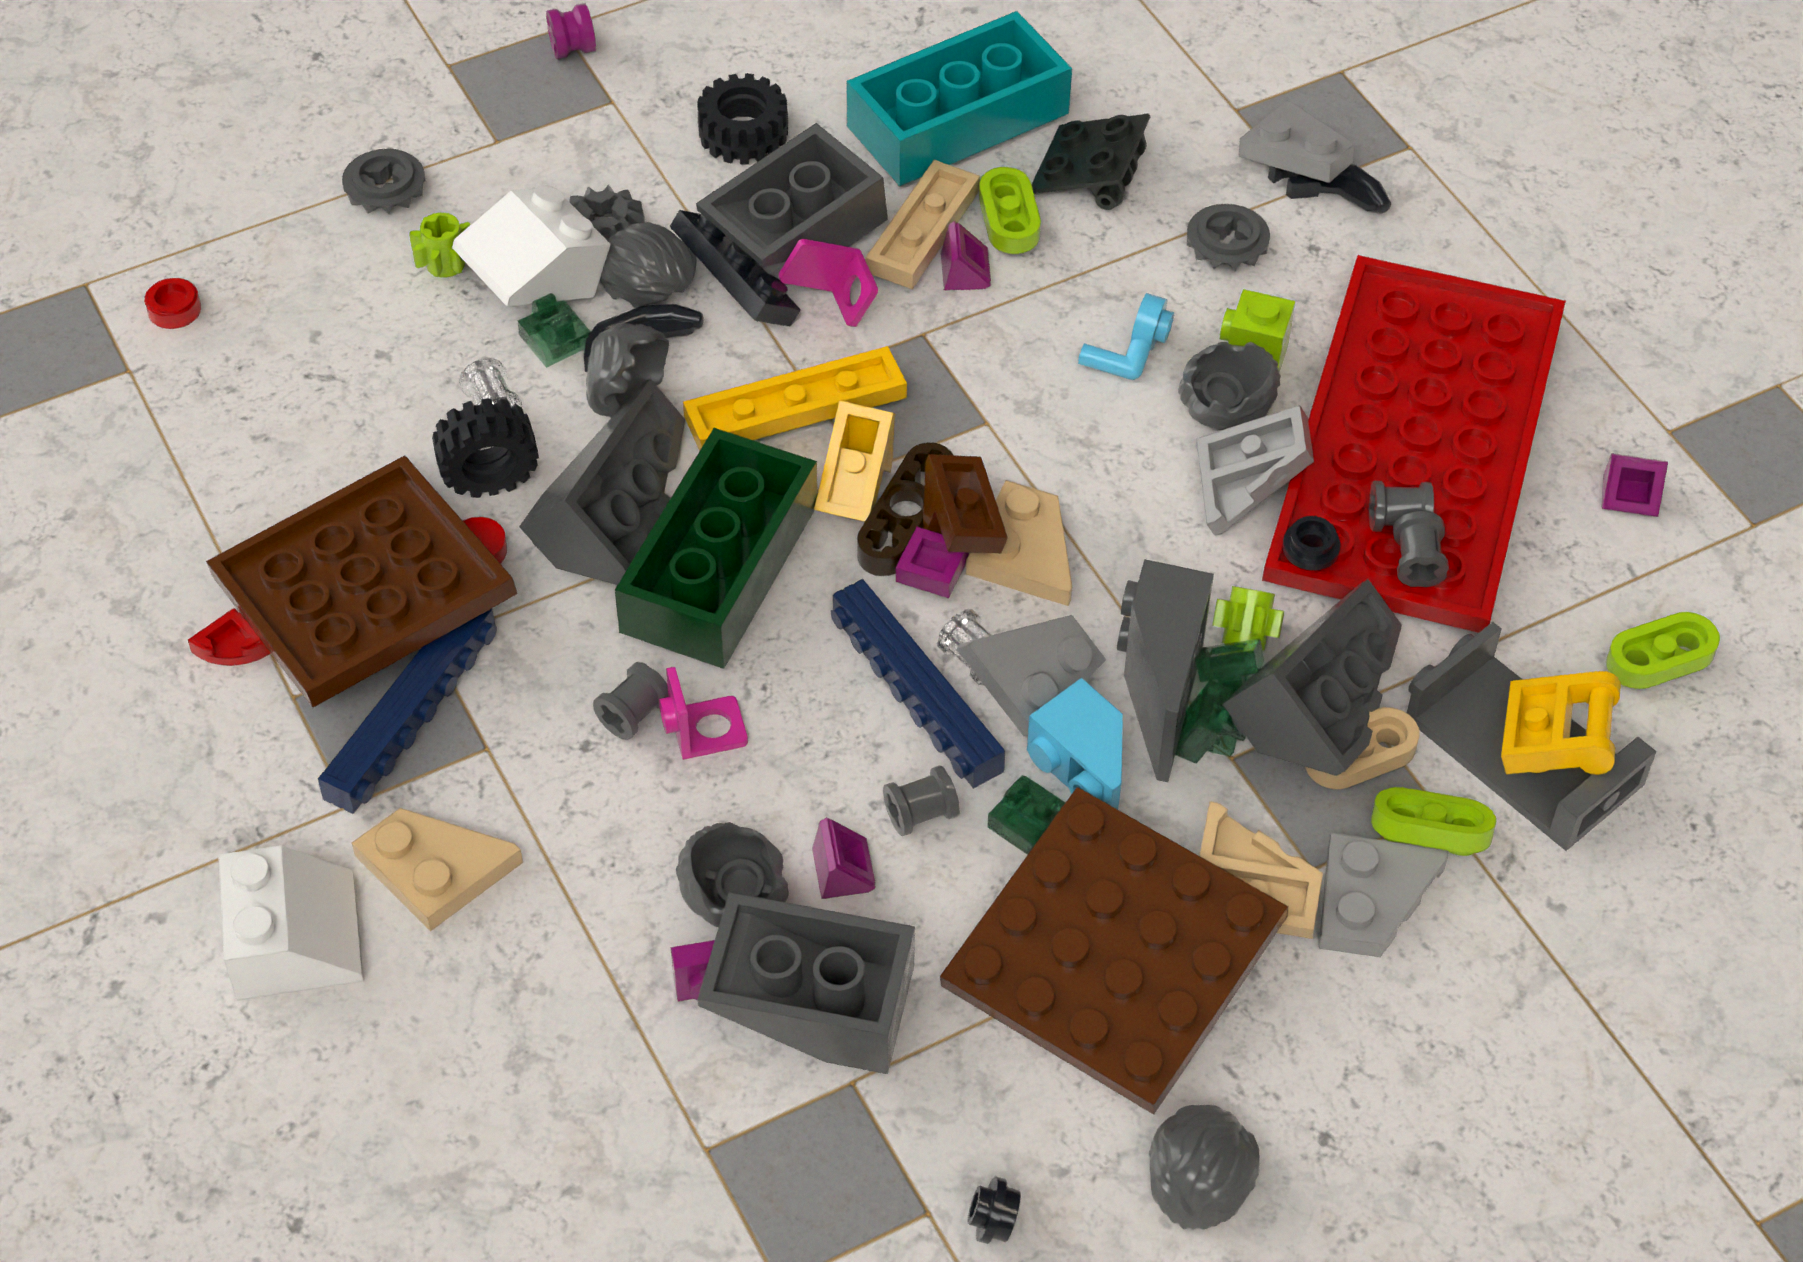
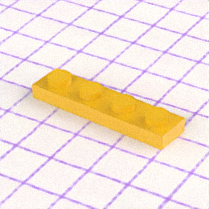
[683,346,907,451]

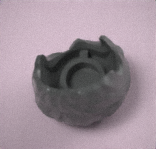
[600,222,697,308]
[586,323,669,418]
[1178,342,1281,430]
[676,822,789,927]
[1149,1105,1260,1230]

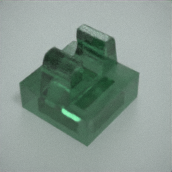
[517,293,591,368]
[1196,638,1264,703]
[1175,679,1246,764]
[987,775,1066,855]

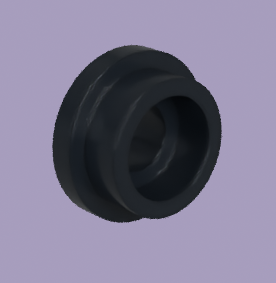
[1282,516,1341,570]
[968,1176,1021,1244]

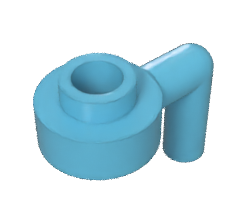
[1078,293,1174,380]

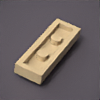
[865,160,980,289]

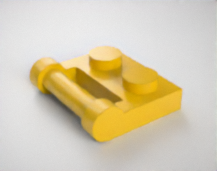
[1501,671,1621,775]

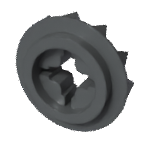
[342,149,426,214]
[569,184,645,240]
[1187,204,1270,271]

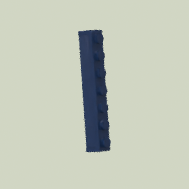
[831,579,1005,789]
[318,609,497,814]

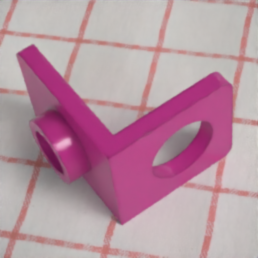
[778,239,878,327]
[659,667,748,760]

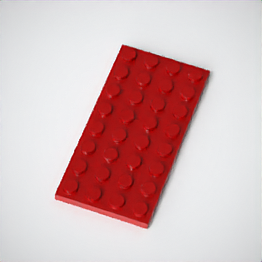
[1262,255,1566,633]

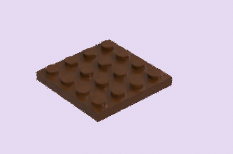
[206,455,518,708]
[940,787,1288,1115]

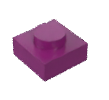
[896,527,969,598]
[670,940,715,1001]

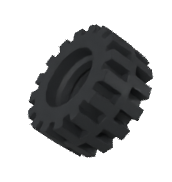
[697,73,788,165]
[432,398,539,498]

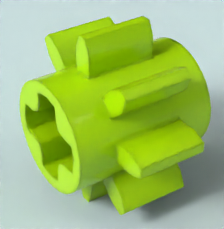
[409,212,471,278]
[1212,586,1285,651]

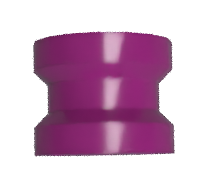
[546,3,596,59]

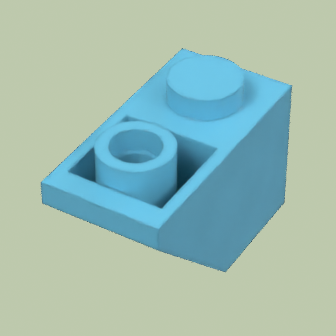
[1027,678,1123,810]

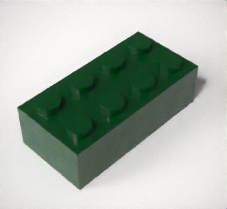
[615,428,818,669]

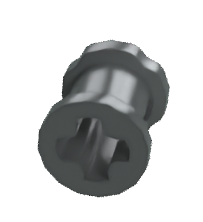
[1369,481,1434,532]
[1393,511,1449,587]
[593,662,668,740]
[883,765,960,837]

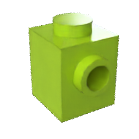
[1220,289,1295,373]

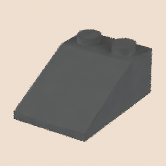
[696,123,888,267]
[1117,559,1214,782]
[698,892,915,1074]

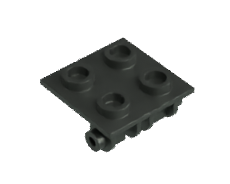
[1031,113,1150,210]

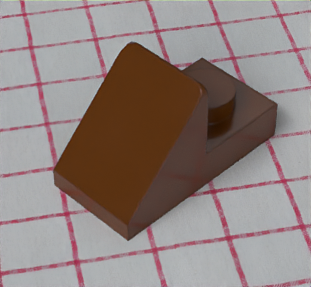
[923,454,1008,554]

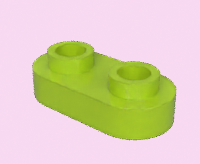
[979,167,1041,254]
[1606,612,1720,689]
[1371,787,1496,856]

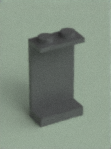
[1407,622,1657,851]

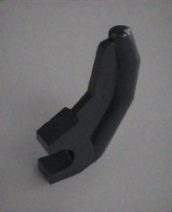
[1268,164,1391,214]
[583,304,704,372]

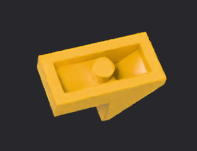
[814,401,895,522]

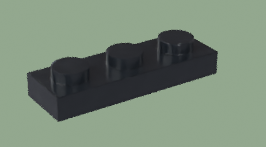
[669,210,801,327]

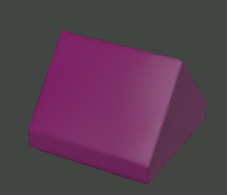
[941,221,991,291]
[1601,453,1668,517]
[812,817,875,899]

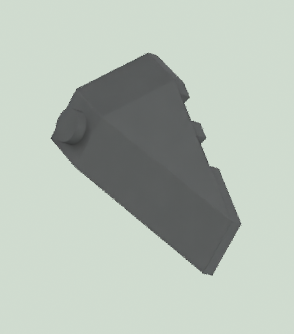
[519,379,685,585]
[1222,579,1402,776]

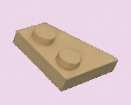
[966,480,1072,606]
[1200,801,1323,939]
[352,808,523,931]

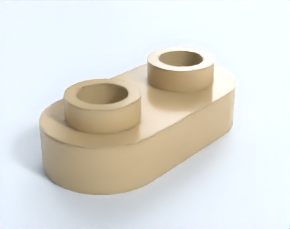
[1305,707,1420,789]

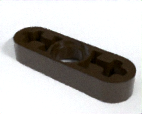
[857,442,953,576]

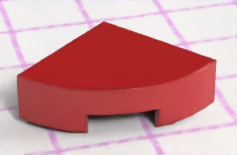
[188,608,271,666]

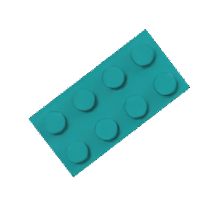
[846,11,1072,186]

